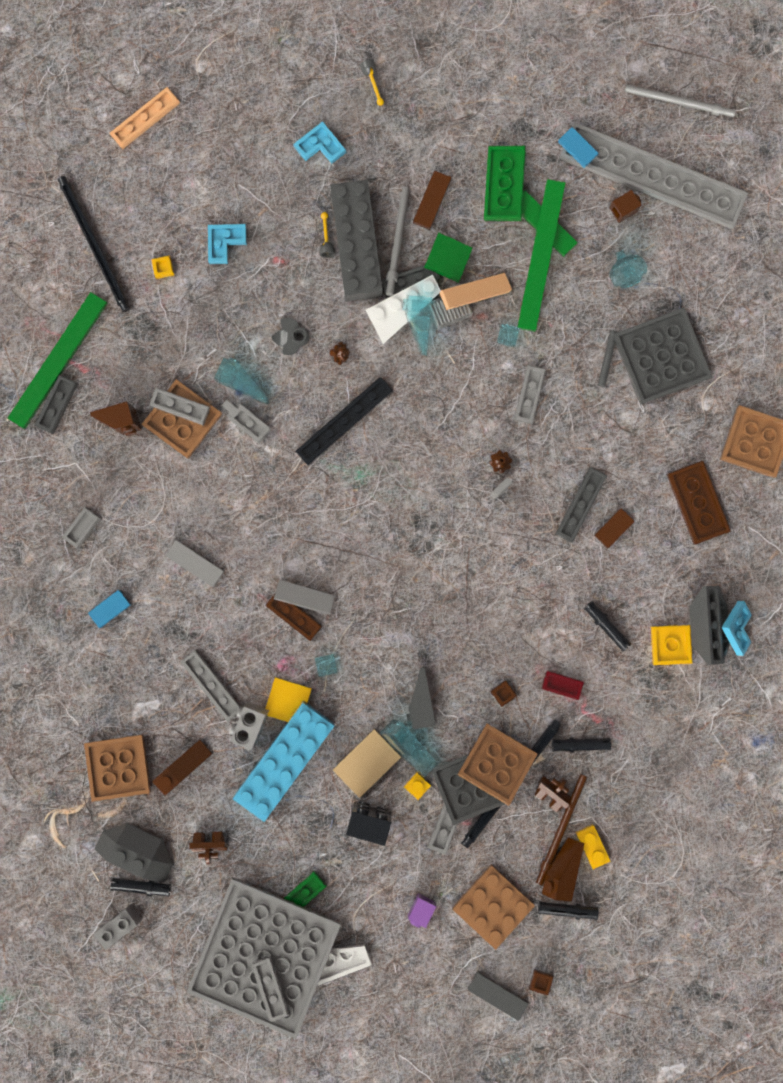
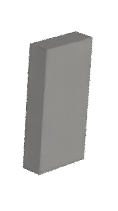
[490,477,512,499]
[62,507,102,549]

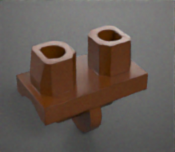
[535,776,571,812]
[189,831,228,865]

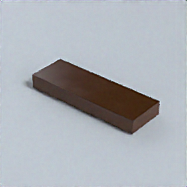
[413,170,452,230]
[265,594,322,641]

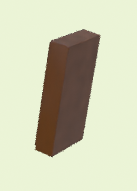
[594,508,635,549]

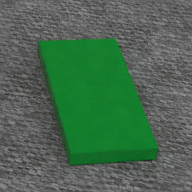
[484,146,526,221]

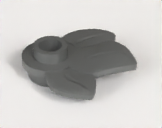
[271,318,309,355]

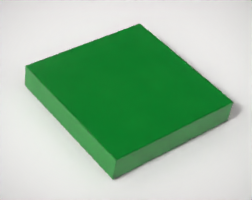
[424,232,472,283]

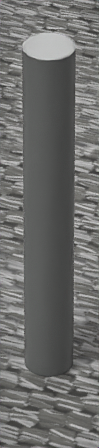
[598,330,618,387]

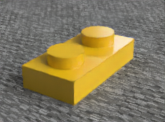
[575,824,610,869]

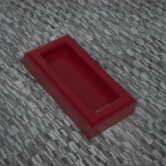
[541,670,584,700]

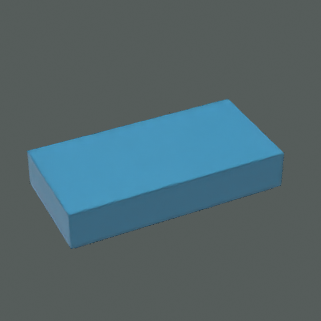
[558,127,599,168]
[88,590,131,628]

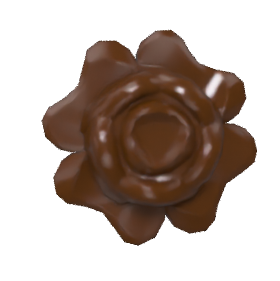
[330,341,350,365]
[489,450,512,473]

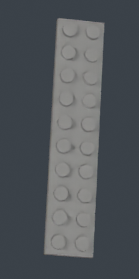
[559,122,748,229]

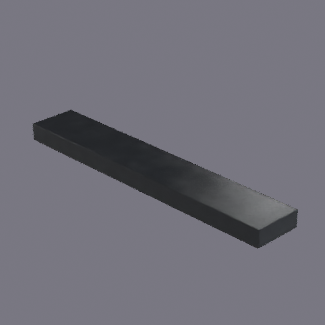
[295,377,393,466]

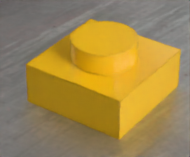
[404,772,431,800]

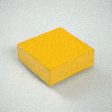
[151,255,175,279]

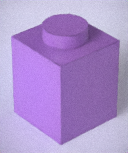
[408,893,436,928]

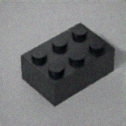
[346,800,392,846]

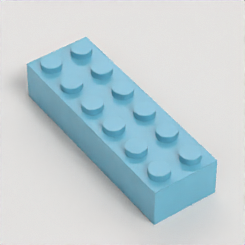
[233,701,334,822]

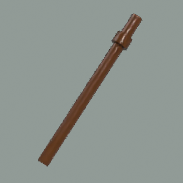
[535,774,588,886]

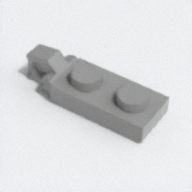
[222,400,271,444]

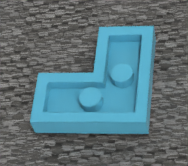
[293,121,346,164]
[208,224,247,264]
[722,601,752,656]

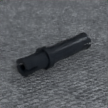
[583,601,632,652]
[551,737,612,753]
[110,878,171,897]
[538,901,599,920]

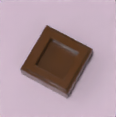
[490,680,517,707]
[529,969,554,996]

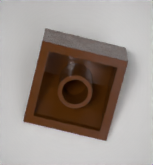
[90,401,142,436]

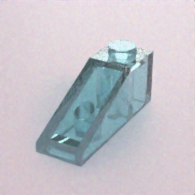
[402,295,432,356]
[214,358,269,405]
[380,719,438,777]

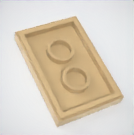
[333,729,401,798]

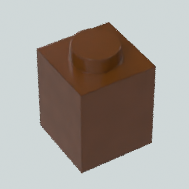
[609,190,642,223]

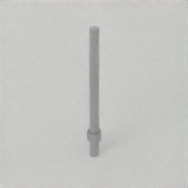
[624,84,736,117]
[386,187,410,296]

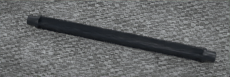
[58,176,130,312]
[461,720,562,849]

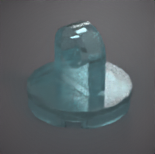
[609,250,648,288]

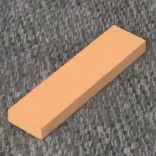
[110,87,180,150]
[440,273,512,310]

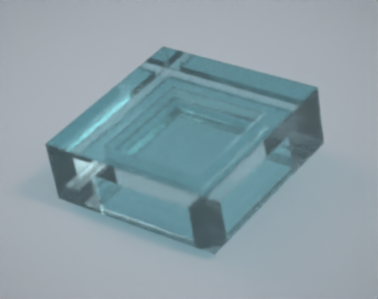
[497,324,520,348]
[314,654,338,677]

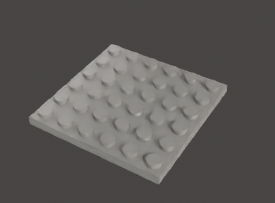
[187,878,341,1039]

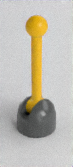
[360,59,384,106]
[320,212,335,258]

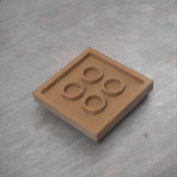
[141,379,222,459]
[720,405,783,478]
[457,724,537,806]
[84,734,151,802]
[452,864,535,950]

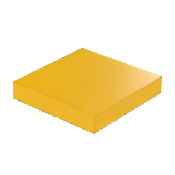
[650,625,693,665]
[265,677,312,722]

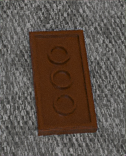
[666,461,731,545]

